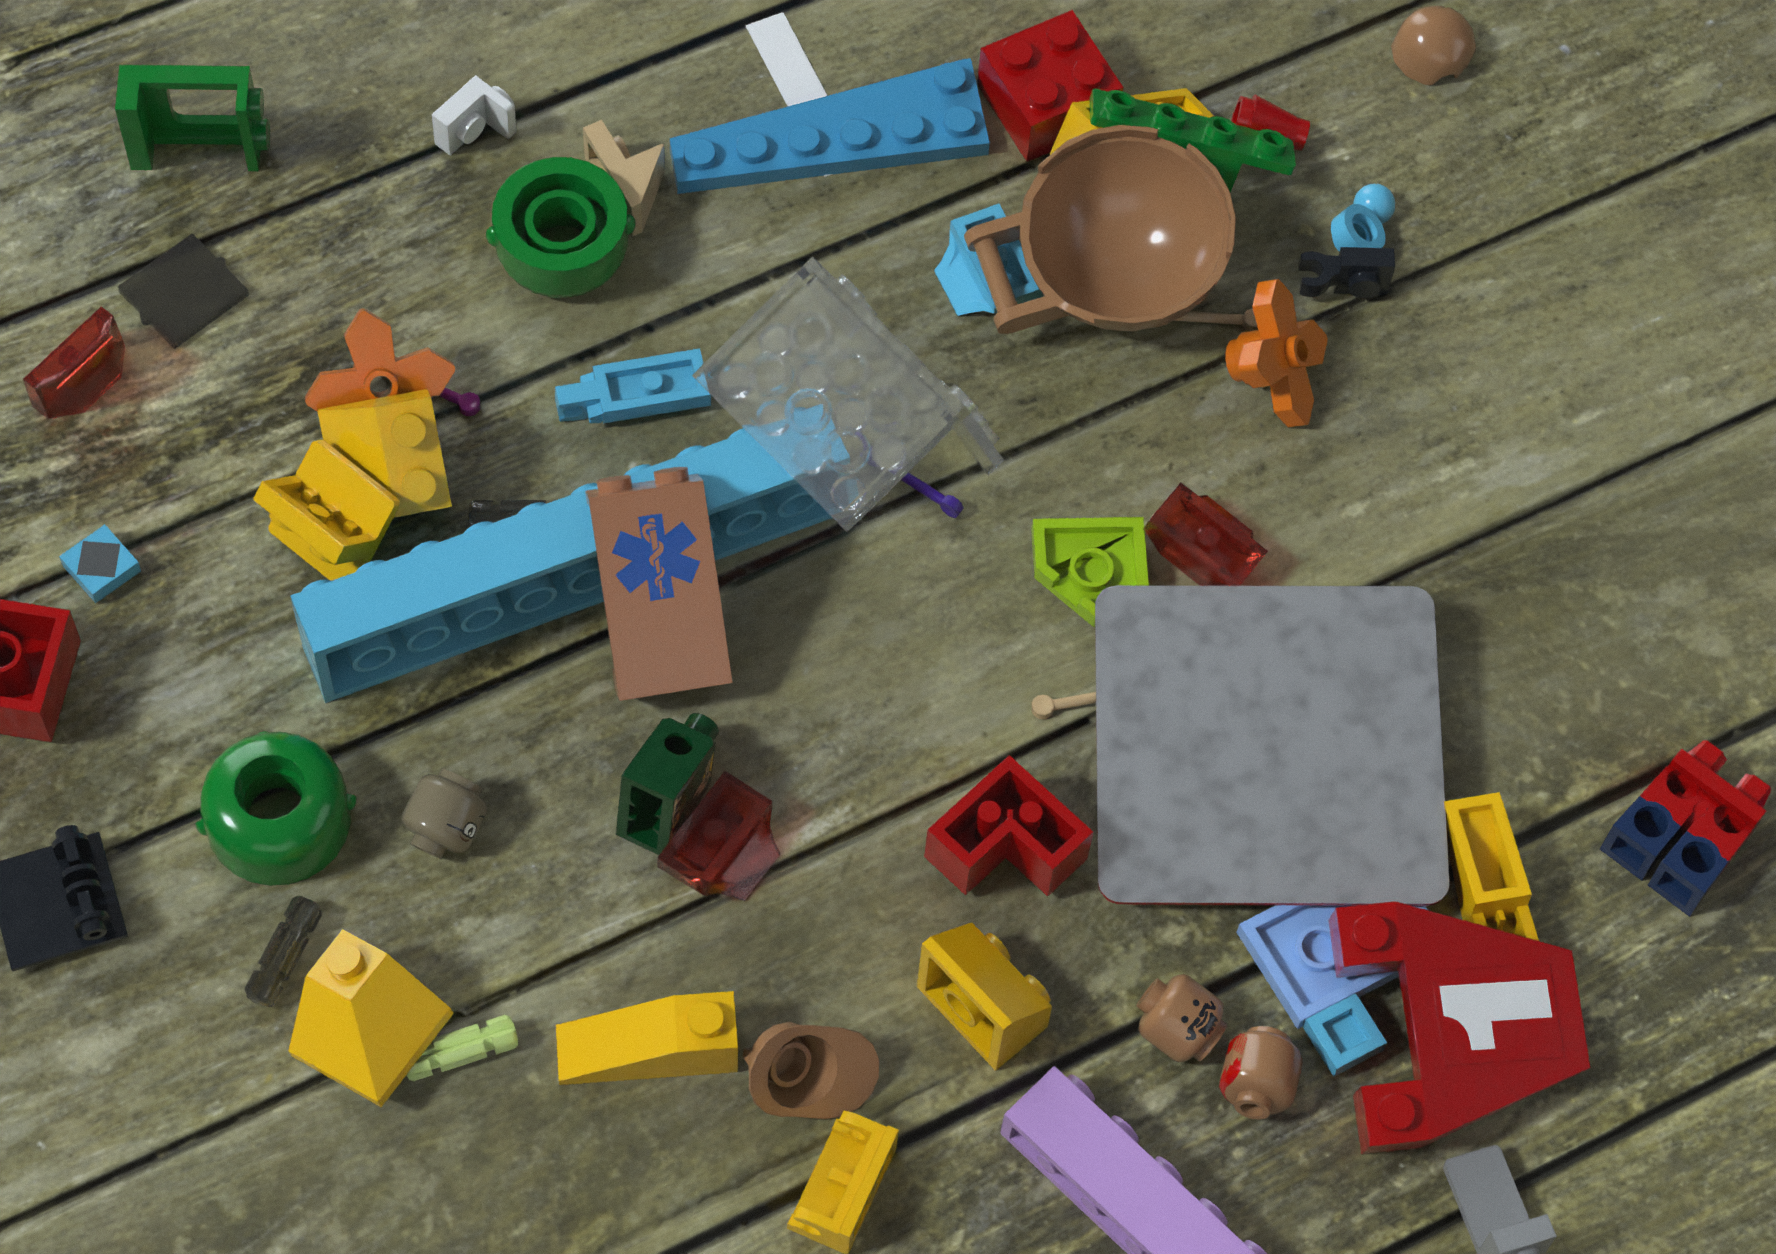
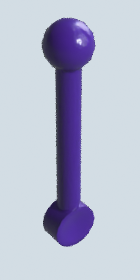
[865,447,964,518]

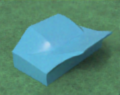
[934,204,1043,316]

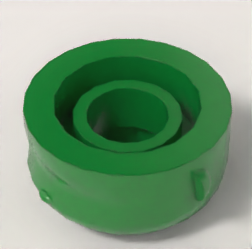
[486,157,636,298]
[195,731,357,886]

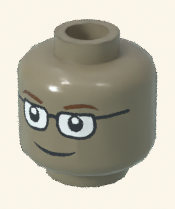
[402,768,488,859]

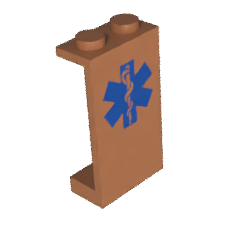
[585,467,733,701]

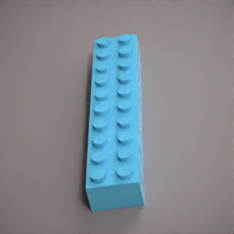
[290,404,851,703]

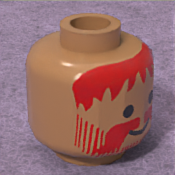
[1219,1026,1303,1120]

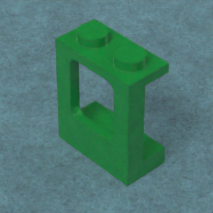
[115,65,270,172]

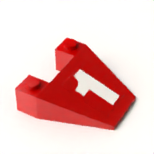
[1328,901,1591,1155]

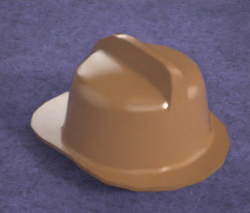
[743,1022,879,1119]

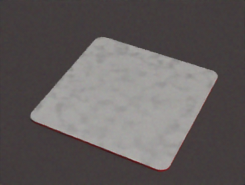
[1095,585,1449,906]

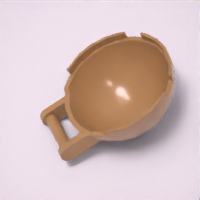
[964,125,1236,334]

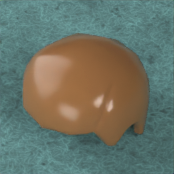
[1391,6,1476,86]

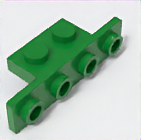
[1089,89,1296,193]

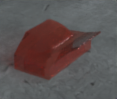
[23,307,125,419]
[1143,482,1268,586]
[657,771,780,901]

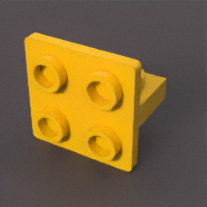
[253,440,400,581]

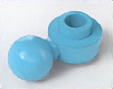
[1331,183,1395,252]

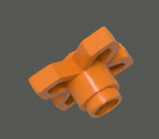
[1225,279,1328,428]
[305,308,455,412]

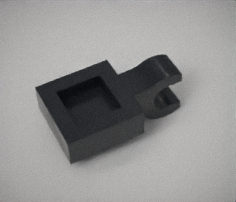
[1298,247,1395,298]

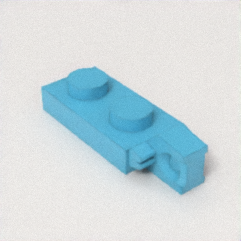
[555,348,711,424]

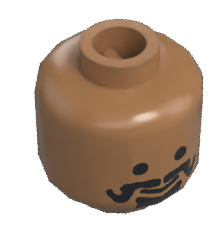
[1136,974,1227,1062]

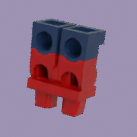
[1600,740,1771,917]

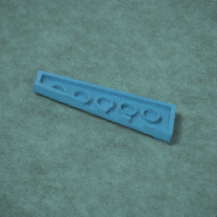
[669,58,990,194]

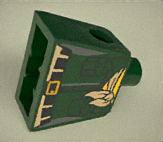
[616,713,719,859]

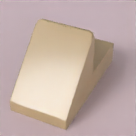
[583,120,665,236]

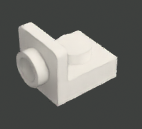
[432,75,516,155]

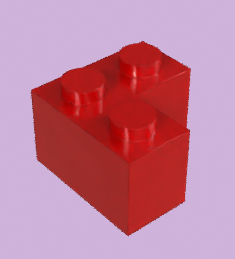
[924,755,1093,897]

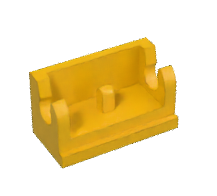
[787,1111,899,1254]

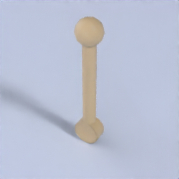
[1165,309,1258,331]
[1032,692,1096,719]

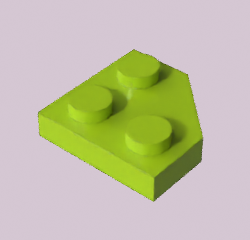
[1031,517,1149,627]

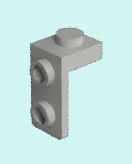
[1443,1145,1557,1254]

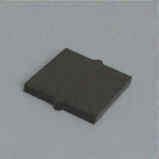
[117,233,249,349]

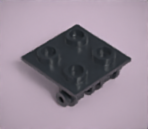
[0,825,128,972]

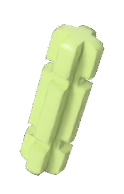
[406,1015,518,1081]

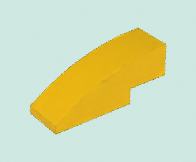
[1444,792,1539,941]

